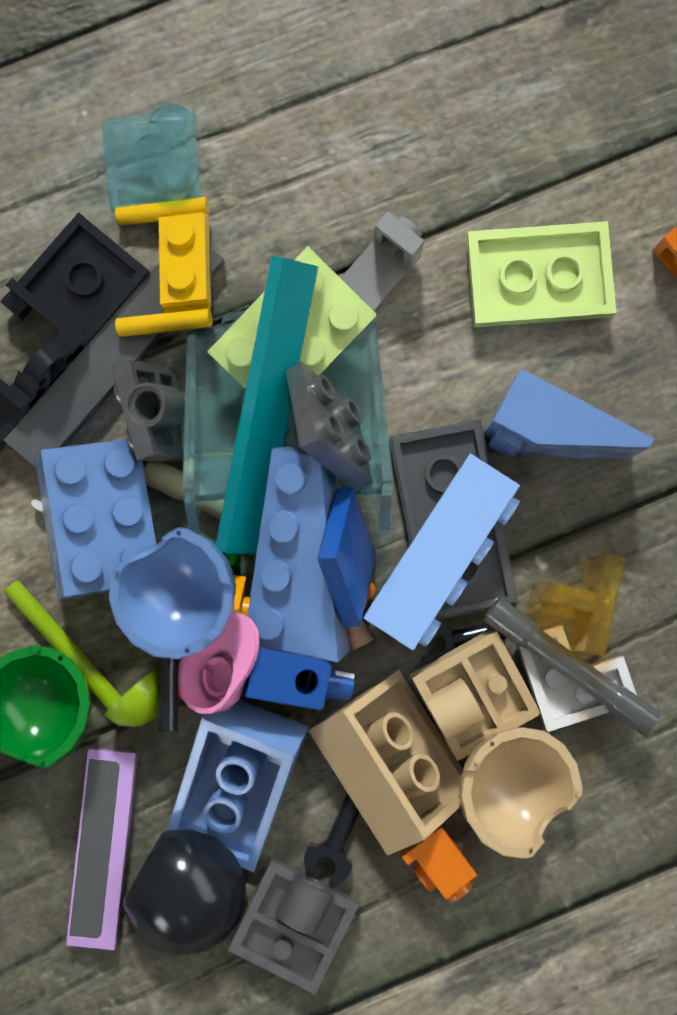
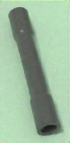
[483,597,661,736]

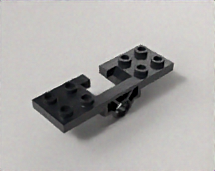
[0,212,150,451]

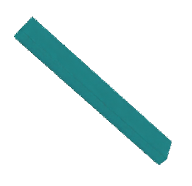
[216,256,318,554]

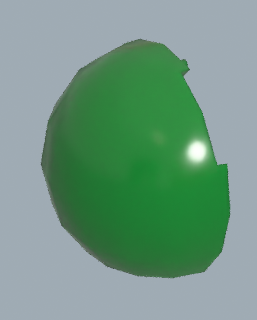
[0,645,92,769]

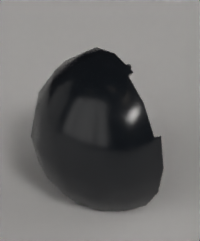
[123,829,247,956]

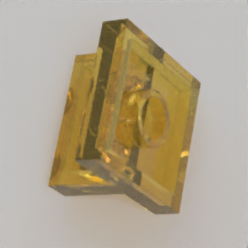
[529,553,626,657]

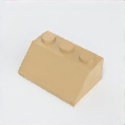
[308,670,463,856]

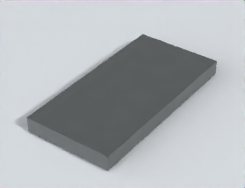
[388,419,519,620]

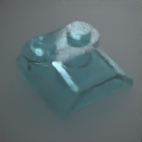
[103,104,203,212]

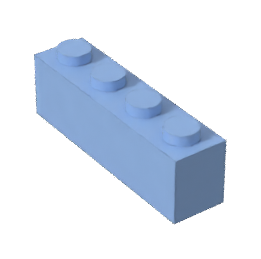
[363,453,520,650]

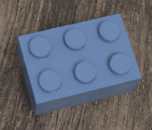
[35,439,156,601]

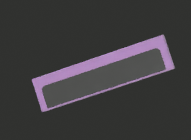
[66,747,138,950]

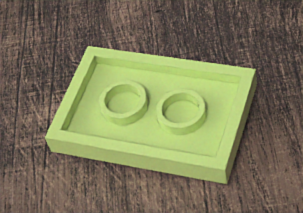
[466,221,617,328]
[207,246,377,389]

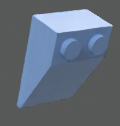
[484,368,654,460]
[167,699,309,872]

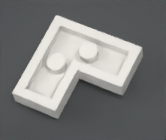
[516,625,636,732]

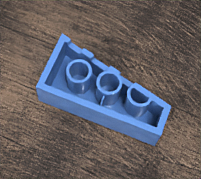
[247,446,351,662]

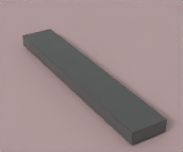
[3,248,225,468]

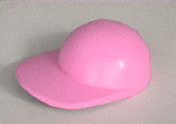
[178,613,259,714]

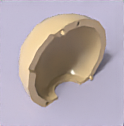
[459,727,583,859]

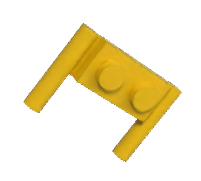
[115,197,213,337]

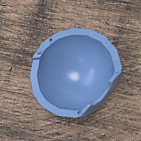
[109,528,236,659]

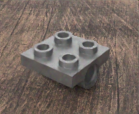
[112,359,199,462]
[286,362,373,491]
[228,857,359,995]

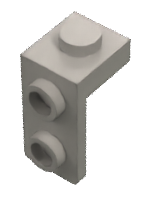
[341,211,424,312]

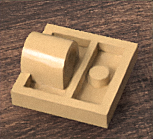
[409,628,541,761]

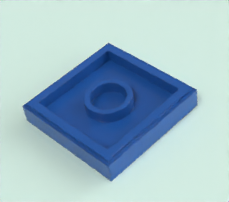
[317,487,376,628]

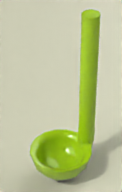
[4,580,158,728]

